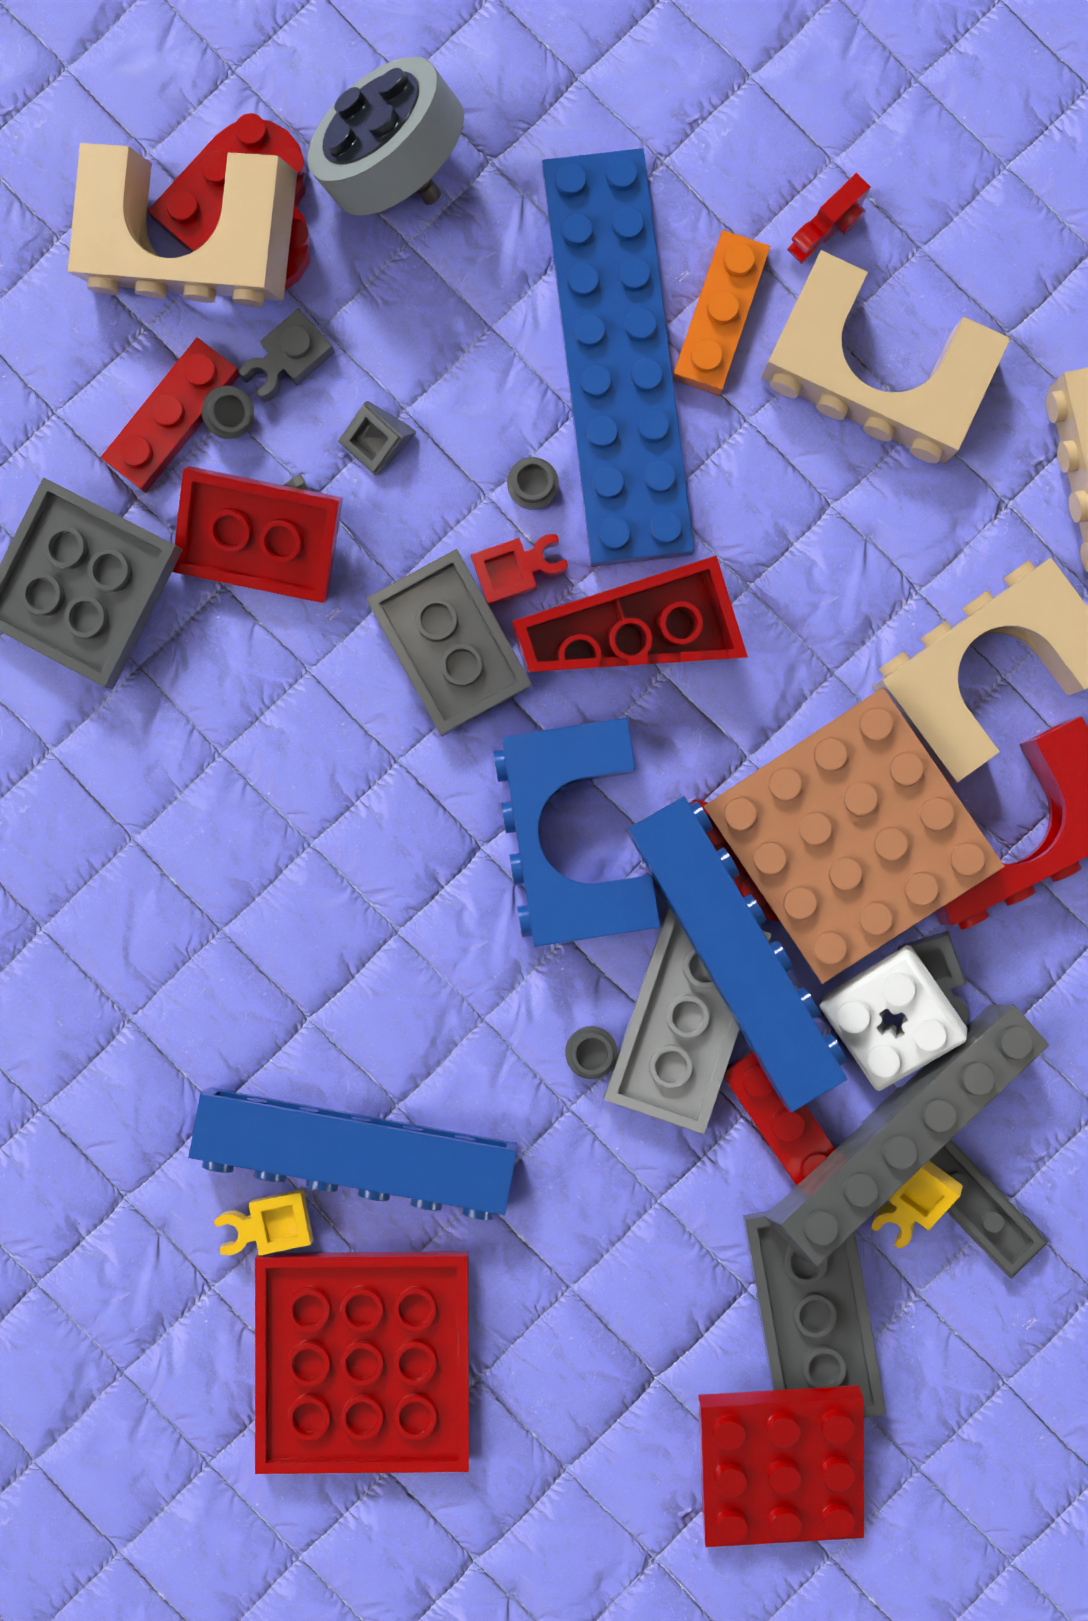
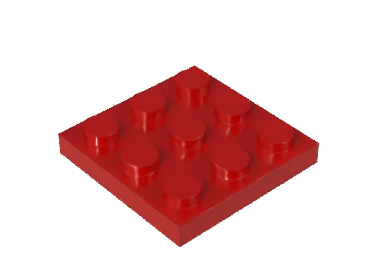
[698,1385,864,1548]

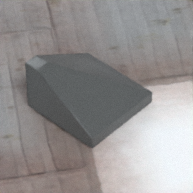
[338,401,417,476]

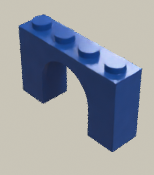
[493,718,660,947]

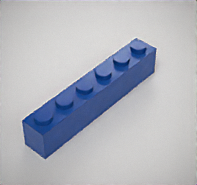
[626,796,848,1112]
[188,1088,517,1220]

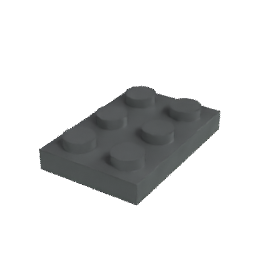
[365,549,532,737]

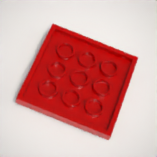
[255,1251,470,1474]

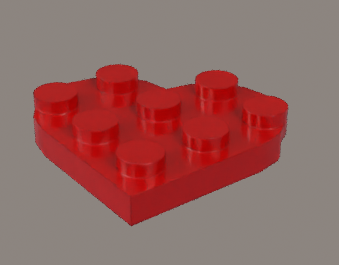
[147,113,311,292]

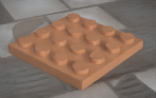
[704,687,1005,984]

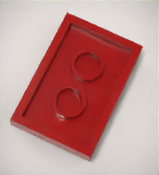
[172,466,343,603]

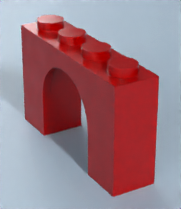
[934,716,1088,930]

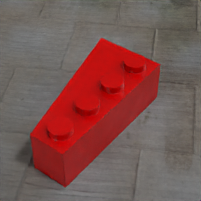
[511,555,748,673]

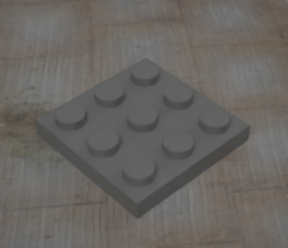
[0,477,183,689]

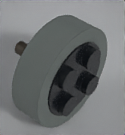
[307,57,464,216]

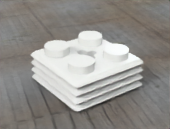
[820,945,967,1091]

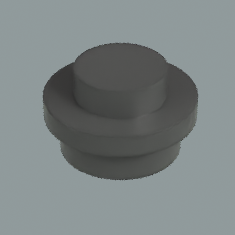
[202,386,254,439]
[507,457,559,510]
[565,1026,618,1079]

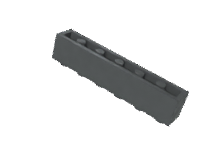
[764,1004,1049,1267]

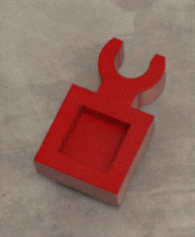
[787,172,871,264]
[471,534,568,606]

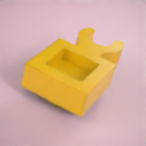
[871,1161,963,1249]
[214,1188,314,1256]

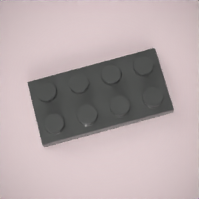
[742,1210,886,1418]

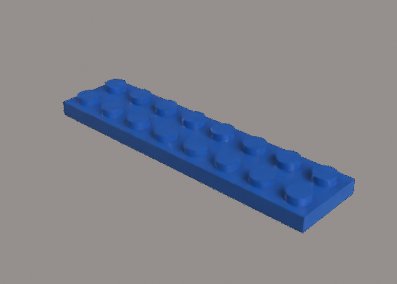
[542,148,694,567]

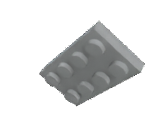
[603,905,771,1134]

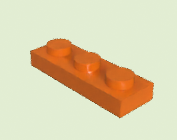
[673,230,771,396]

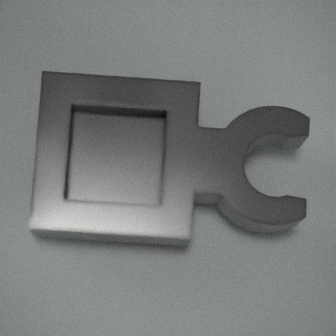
[239,308,335,402]
[897,931,969,1023]

